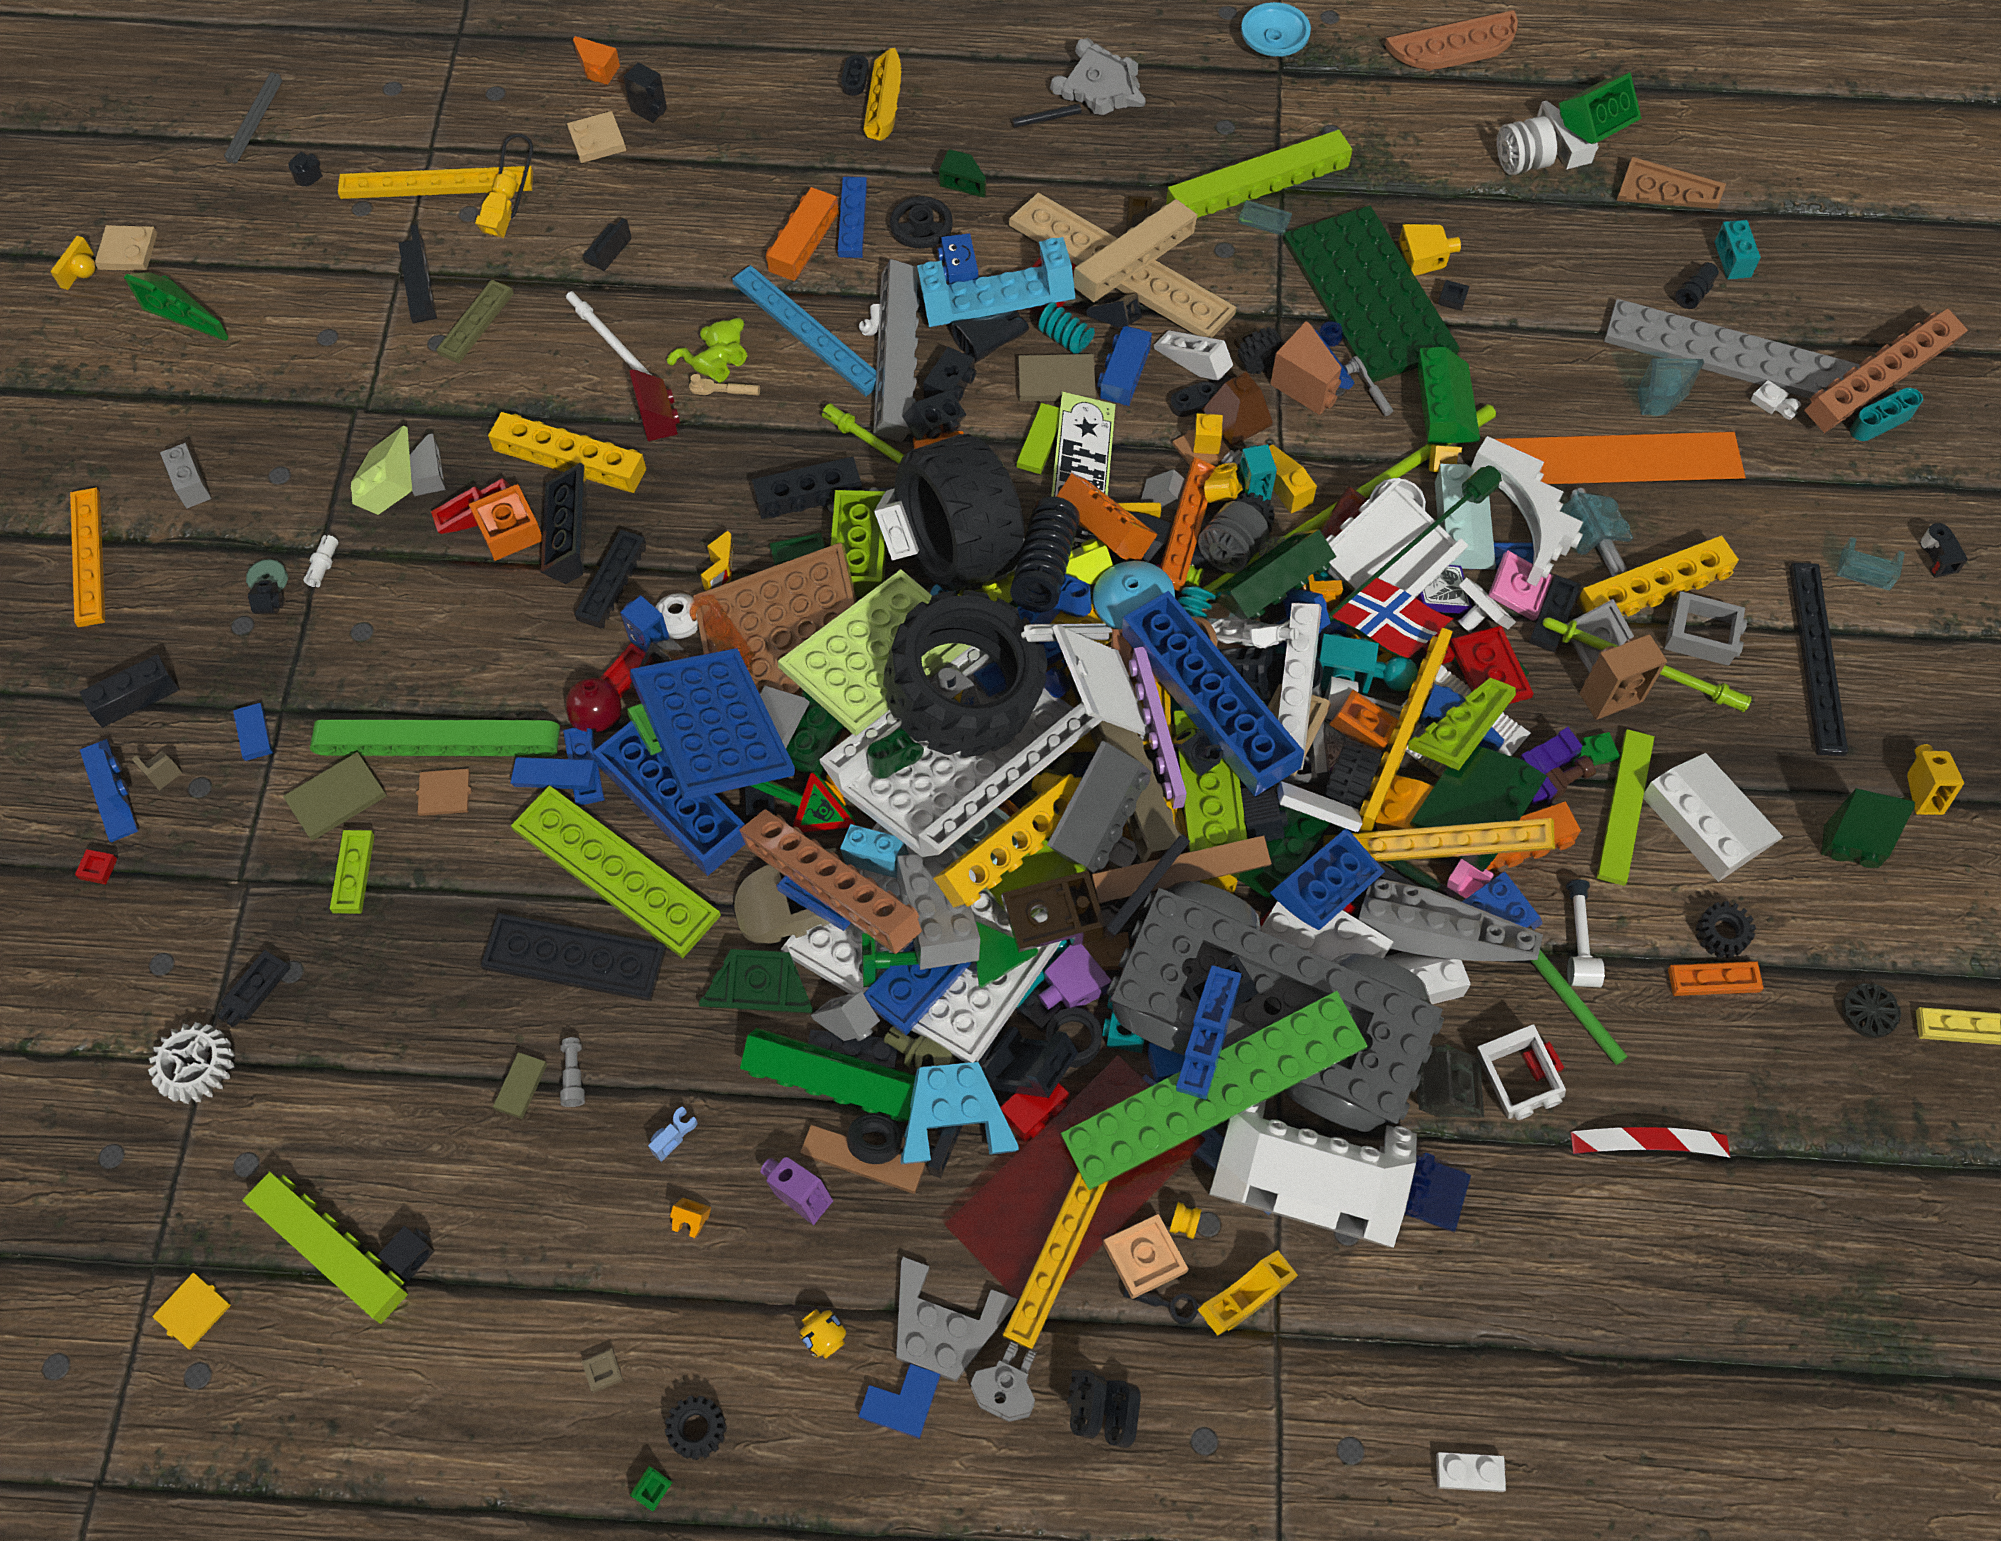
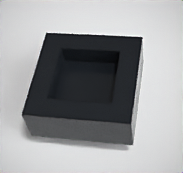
[1438,280,1470,311]

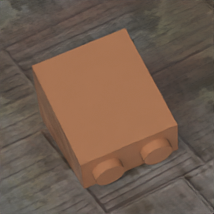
[1270,321,1342,415]

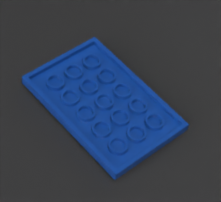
[630,648,795,800]

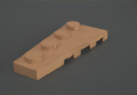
[1616,157,1726,209]

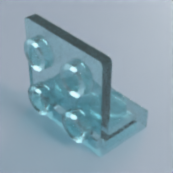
[1560,493,1633,555]

